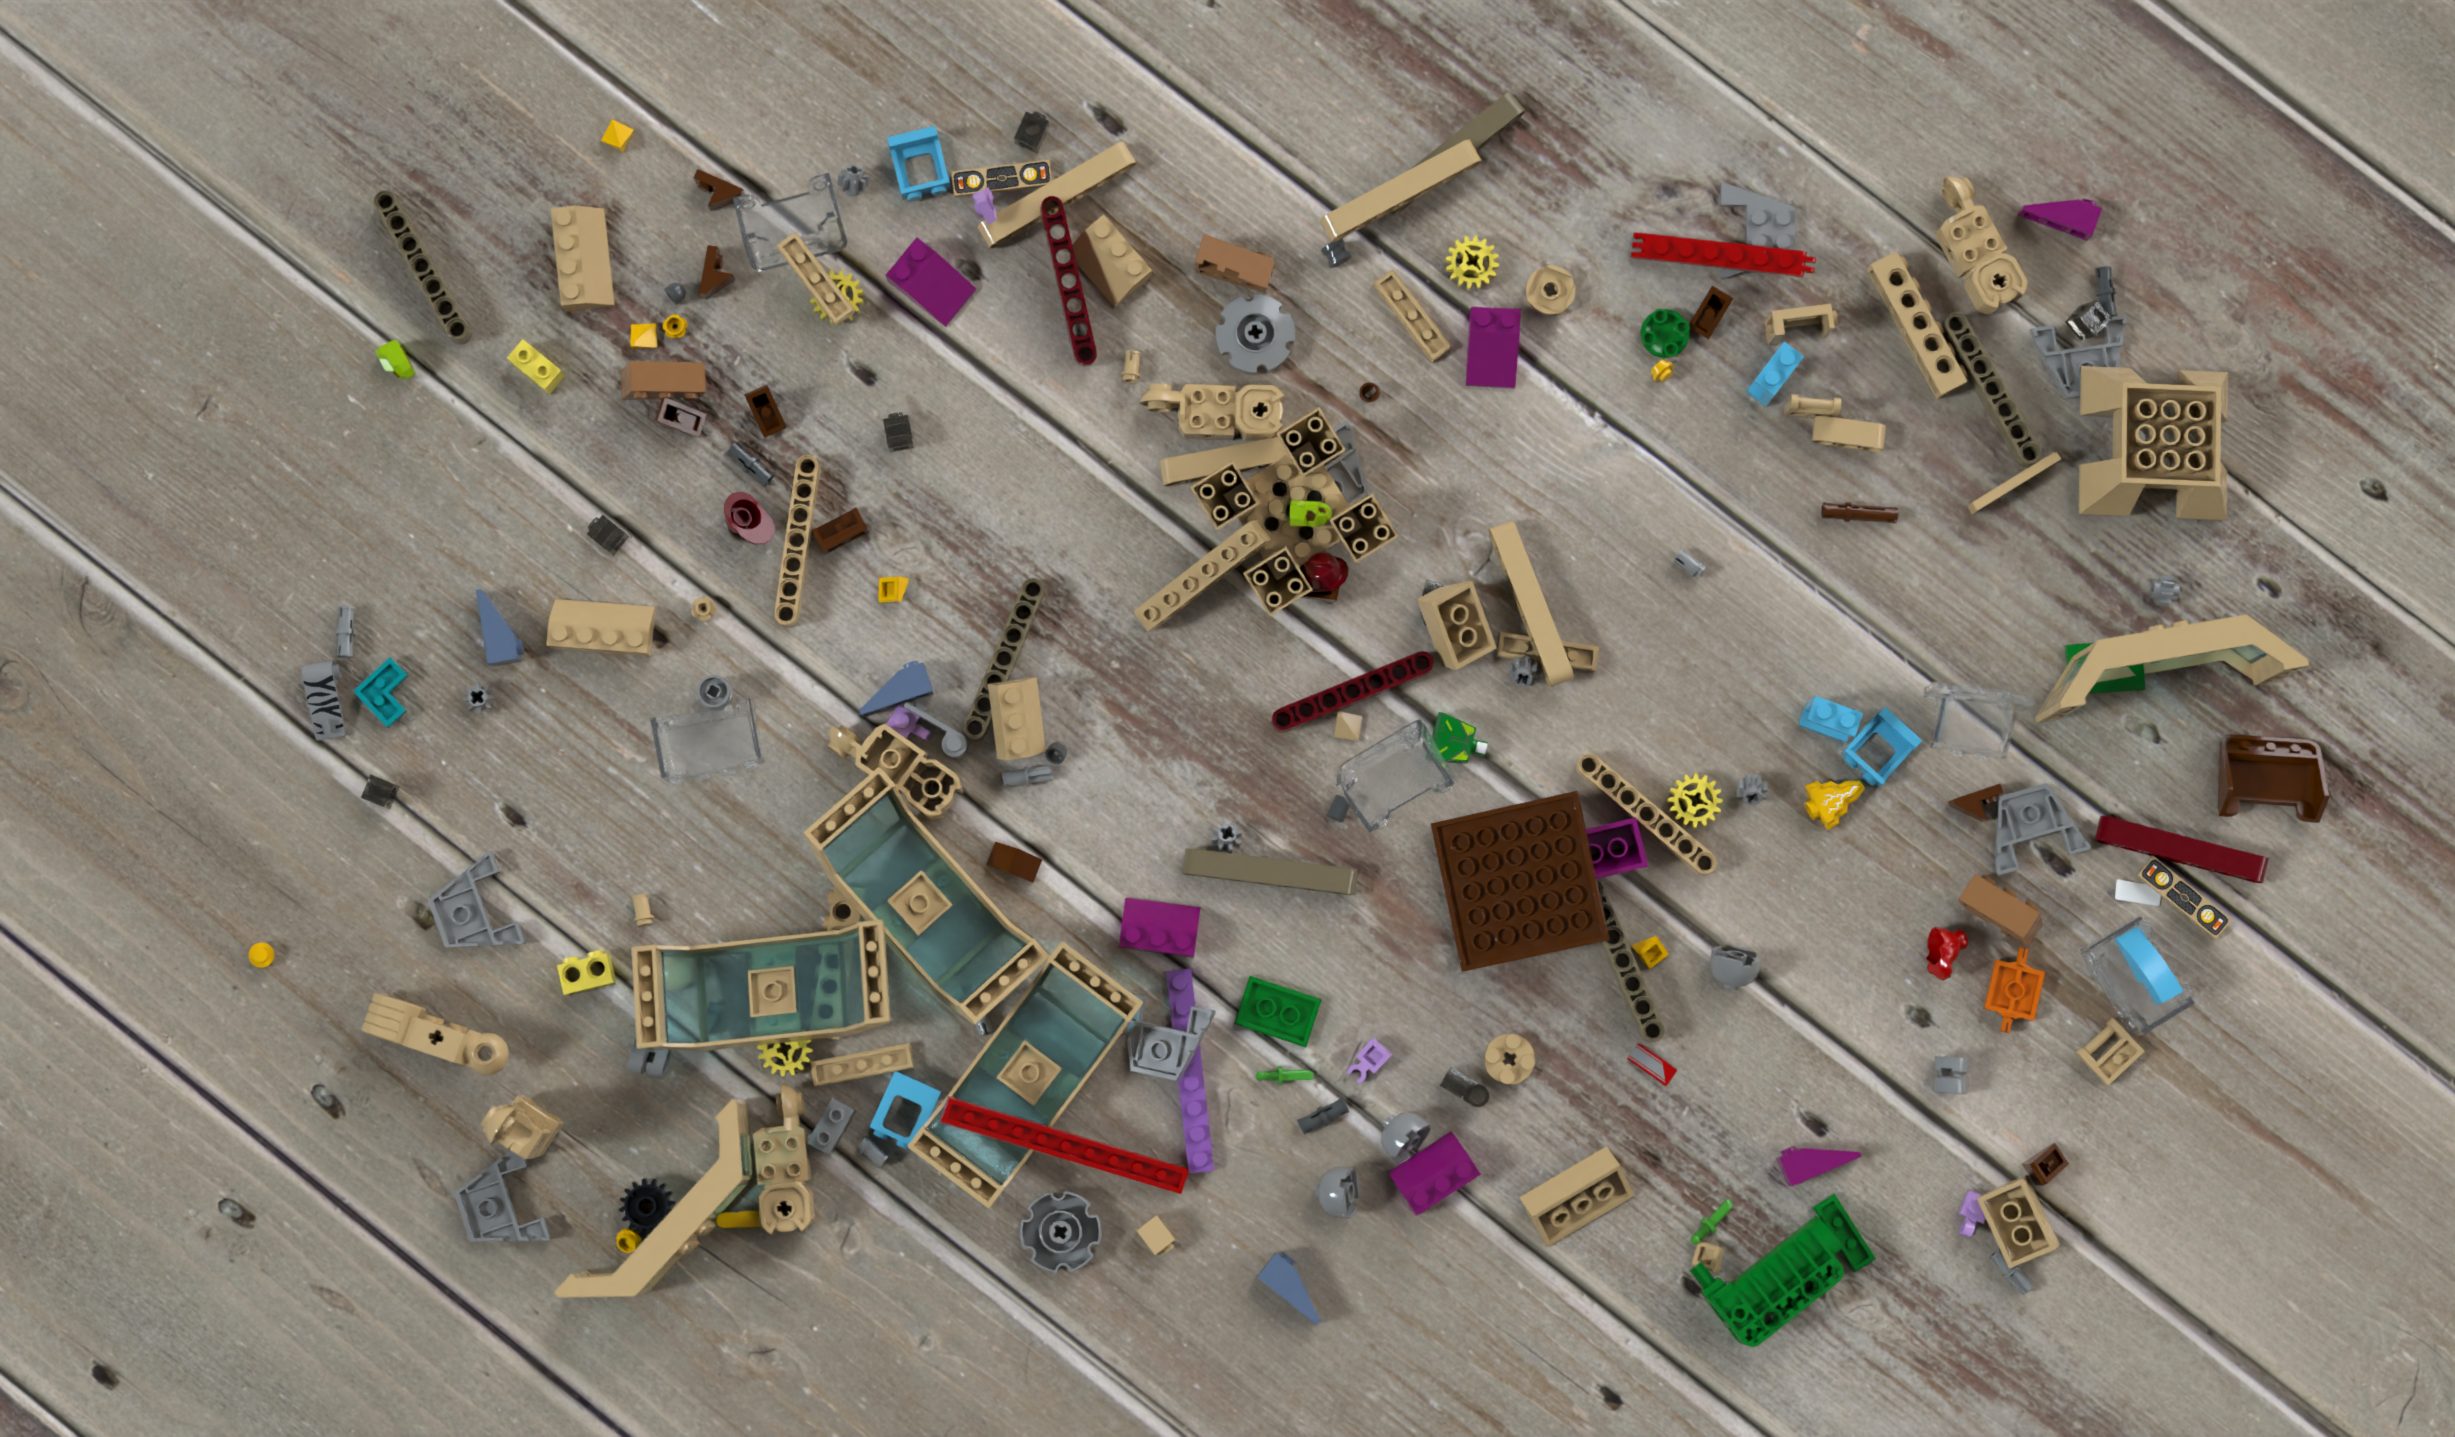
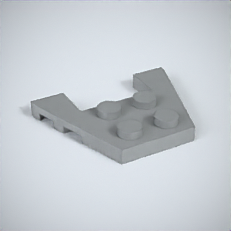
[1720,183,1795,280]
[2030,315,2127,400]
[1275,420,1369,504]
[1995,783,2092,876]
[428,851,527,948]
[1127,992,1216,1081]
[454,1151,552,1241]

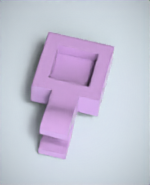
[973,187,997,224]
[886,705,932,742]
[1958,1190,1986,1237]

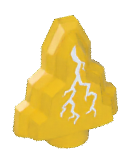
[1804,780,1865,830]

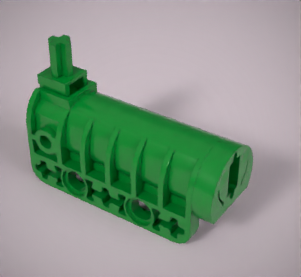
[1689,1215,1844,1347]

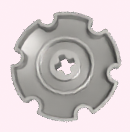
[1216,294,1295,375]
[1020,1191,1102,1273]

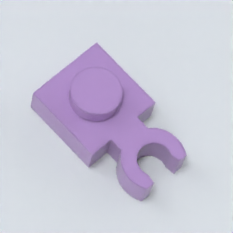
[1347,1038,1392,1083]

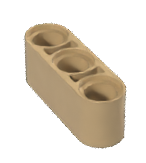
[1812,416,1886,452]

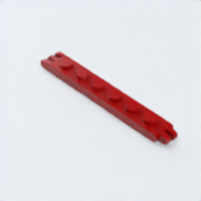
[1630,232,1816,277]

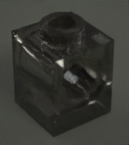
[1014,111,1049,154]
[2065,300,2112,340]
[883,412,914,452]
[587,515,629,556]
[361,775,400,810]

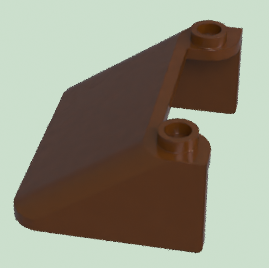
[2218,734,2329,823]

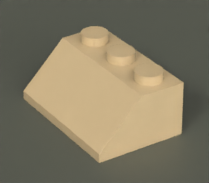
[1067,214,1152,308]
[1417,581,1497,670]
[988,677,1046,760]
[1977,1174,2059,1269]

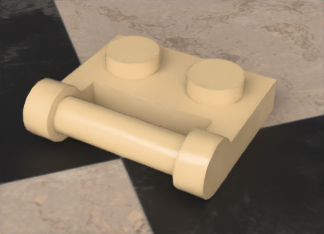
[1784,394,1841,418]
[2075,1018,2145,1086]

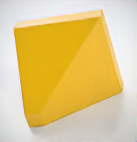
[601,119,634,152]
[630,323,658,350]
[878,576,909,603]
[1631,936,1669,970]

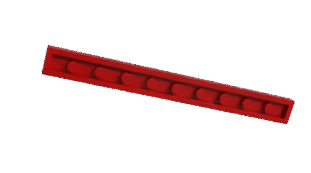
[940,1096,1189,1194]

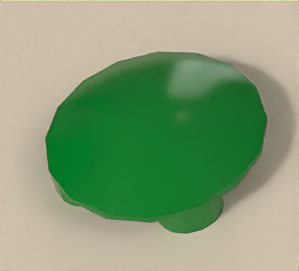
[1640,309,1690,358]

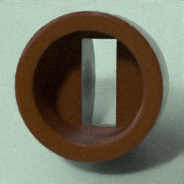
[1359,382,1380,402]

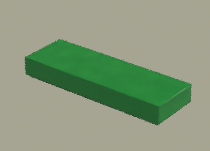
[1812,1194,1876,1272]

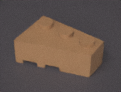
[1195,234,1275,293]
[621,361,706,401]
[1959,874,2043,949]

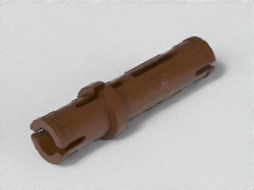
[1821,502,1898,523]

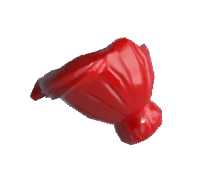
[1926,927,1969,981]

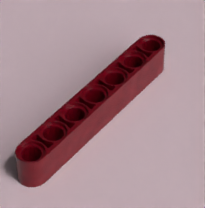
[1040,196,1097,367]
[1271,651,1434,733]
[2094,816,2269,883]

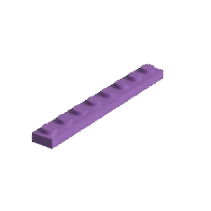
[1166,968,1214,1173]

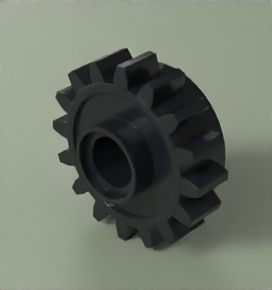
[619,1178,676,1234]

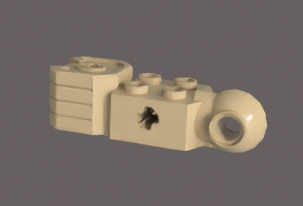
[1934,176,2028,315]
[1139,383,1284,441]
[827,724,963,820]
[361,992,509,1075]
[753,1084,815,1235]
[481,1095,564,1159]

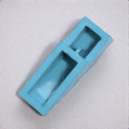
[2114,927,2183,1005]

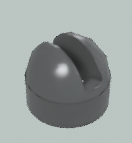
[664,283,686,305]
[1045,742,1067,764]

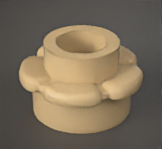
[692,597,716,621]

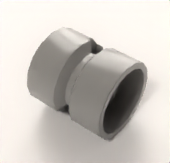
[697,675,733,711]
[627,1040,671,1080]
[1933,1056,1968,1094]

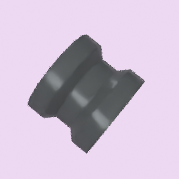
[1321,239,1352,268]

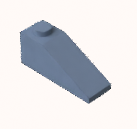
[476,589,524,667]
[859,661,934,717]
[1257,1252,1320,1325]

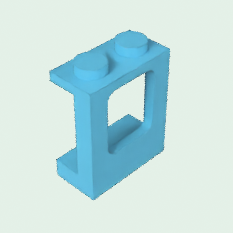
[887,126,951,201]
[1746,342,1804,407]
[1798,696,1863,743]
[1841,707,1922,787]
[870,1071,943,1150]

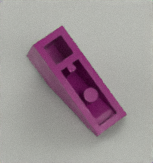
[2017,199,2102,241]
[1776,1146,1862,1186]

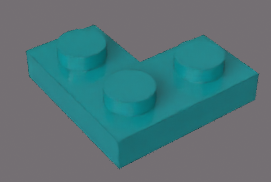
[353,657,409,728]

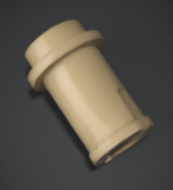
[1121,350,1141,383]
[632,894,654,927]

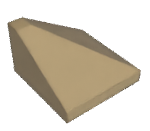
[1334,711,1362,741]
[1691,1241,1723,1274]

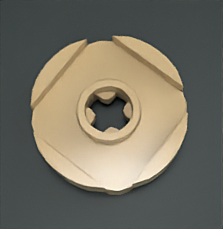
[1525,265,1576,316]
[1484,1034,1535,1084]

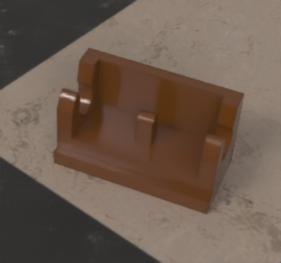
[812,507,869,555]

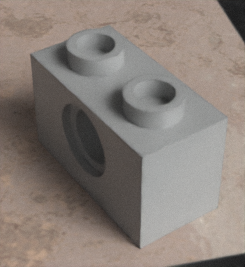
[807,1098,857,1155]

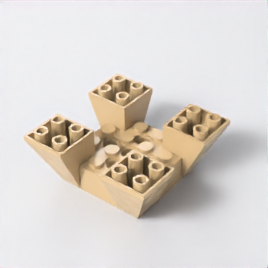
[2079,366,2228,521]
[1190,407,1399,616]

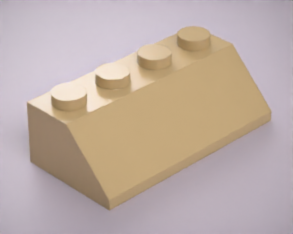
[551,205,615,312]
[546,599,656,657]
[1519,1146,1634,1247]

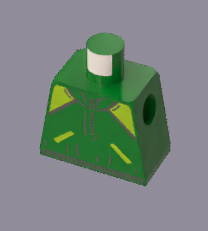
[1426,712,1488,764]

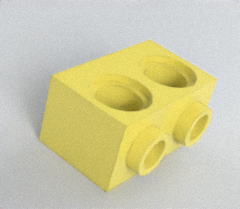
[507,339,565,395]
[557,950,617,996]

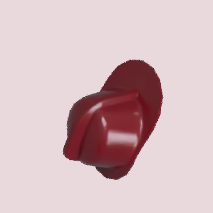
[724,492,775,544]
[1300,552,1349,592]

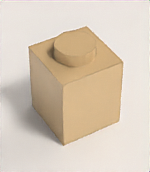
[1137,1215,1175,1256]

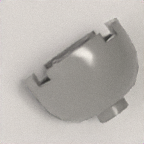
[1710,946,1762,990]
[1381,1112,1431,1163]
[1315,1167,1359,1218]

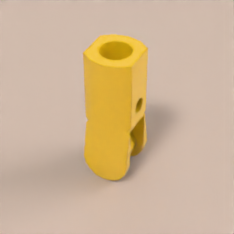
[716,1211,761,1228]

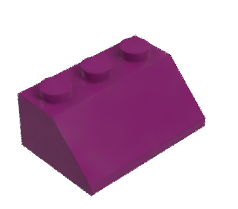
[1586,817,1648,879]
[1119,898,1201,958]
[1388,1131,1481,1216]

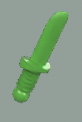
[1255,1066,1314,1085]
[1690,1198,1733,1245]

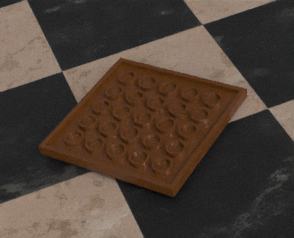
[1431,791,1610,972]

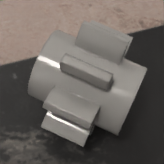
[837,165,869,196]
[2150,575,2180,606]
[1508,656,1540,687]
[462,682,496,715]
[1737,774,1768,805]
[1211,821,1242,853]

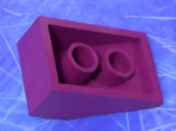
[885,237,976,327]
[1465,307,1521,389]

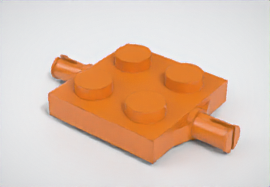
[1983,947,2045,1033]

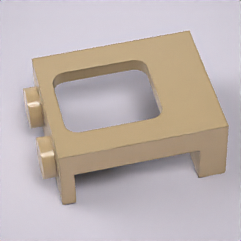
[1764,304,1837,345]

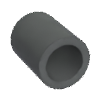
[1327,795,1352,823]

